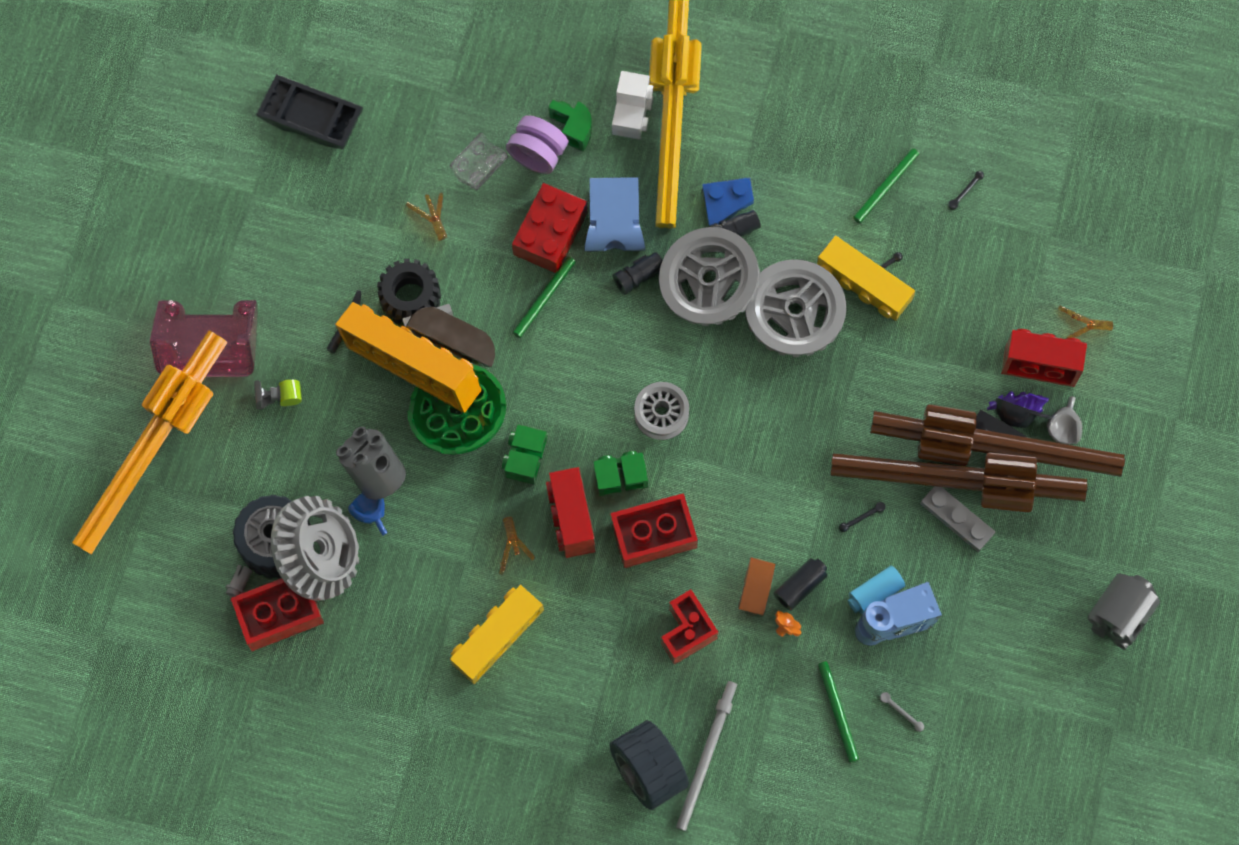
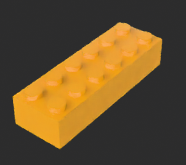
[335,302,482,413]

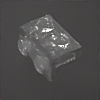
[450,133,508,191]

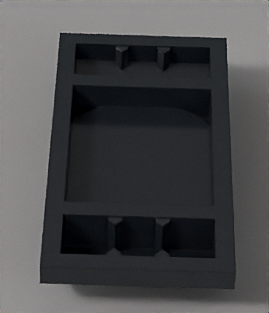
[256,74,363,150]

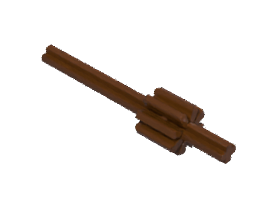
[870,404,1125,477]
[831,453,1087,513]

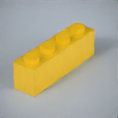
[817,235,915,321]
[450,584,544,684]

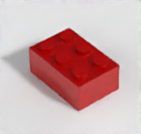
[512,183,588,273]
[1001,329,1087,387]
[545,467,596,558]
[610,493,698,568]
[231,578,324,651]

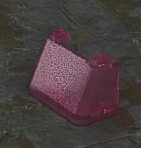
[150,300,258,377]

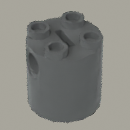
[336,427,406,500]
[1088,573,1160,650]

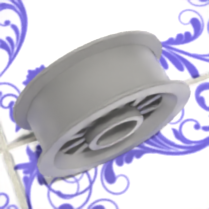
[634,382,689,440]

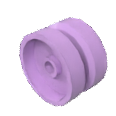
[506,115,568,174]

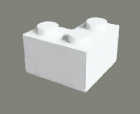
[612,71,653,139]

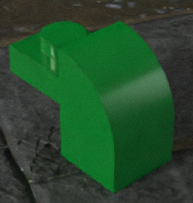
[548,99,592,152]

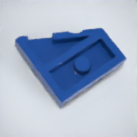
[702,178,754,225]

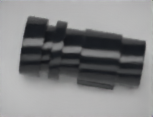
[708,210,761,237]
[613,252,663,295]

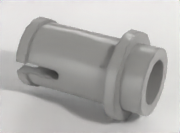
[225,565,253,597]

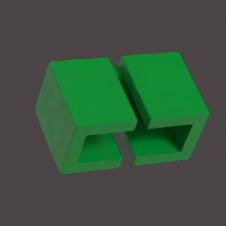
[501,424,548,485]
[593,451,648,497]

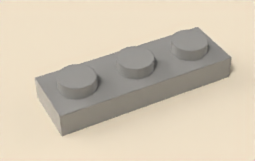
[920,486,996,553]

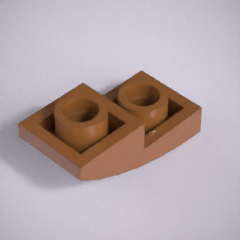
[738,557,775,615]

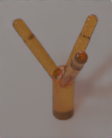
[406,193,448,241]
[1058,306,1113,339]
[499,517,535,575]

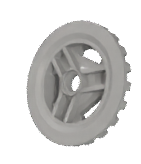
[659,227,760,326]
[745,260,846,357]
[271,496,359,601]

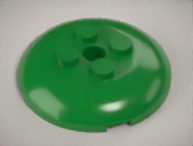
[407,364,506,455]

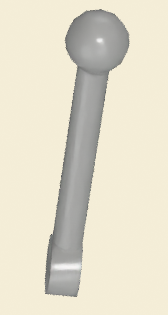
[880,692,924,732]

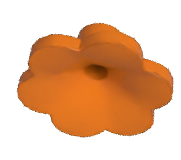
[775,611,801,637]

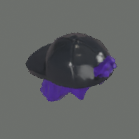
[987,391,1052,428]

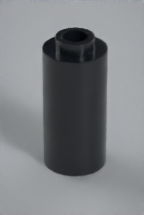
[773,558,827,611]

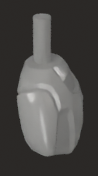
[1047,396,1082,444]

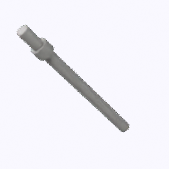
[676,681,737,831]

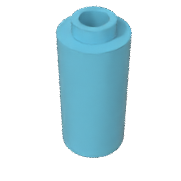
[847,565,905,614]

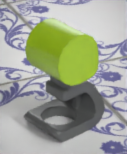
[254,380,302,410]

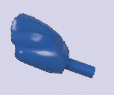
[348,494,388,536]

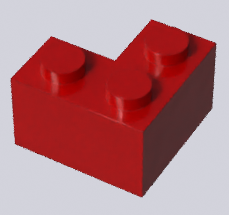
[661,589,719,665]

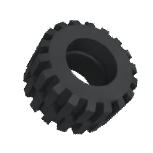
[377,259,441,324]

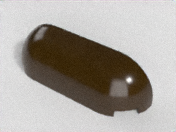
[406,307,495,367]

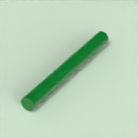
[853,148,919,224]
[513,256,576,338]
[818,661,859,763]

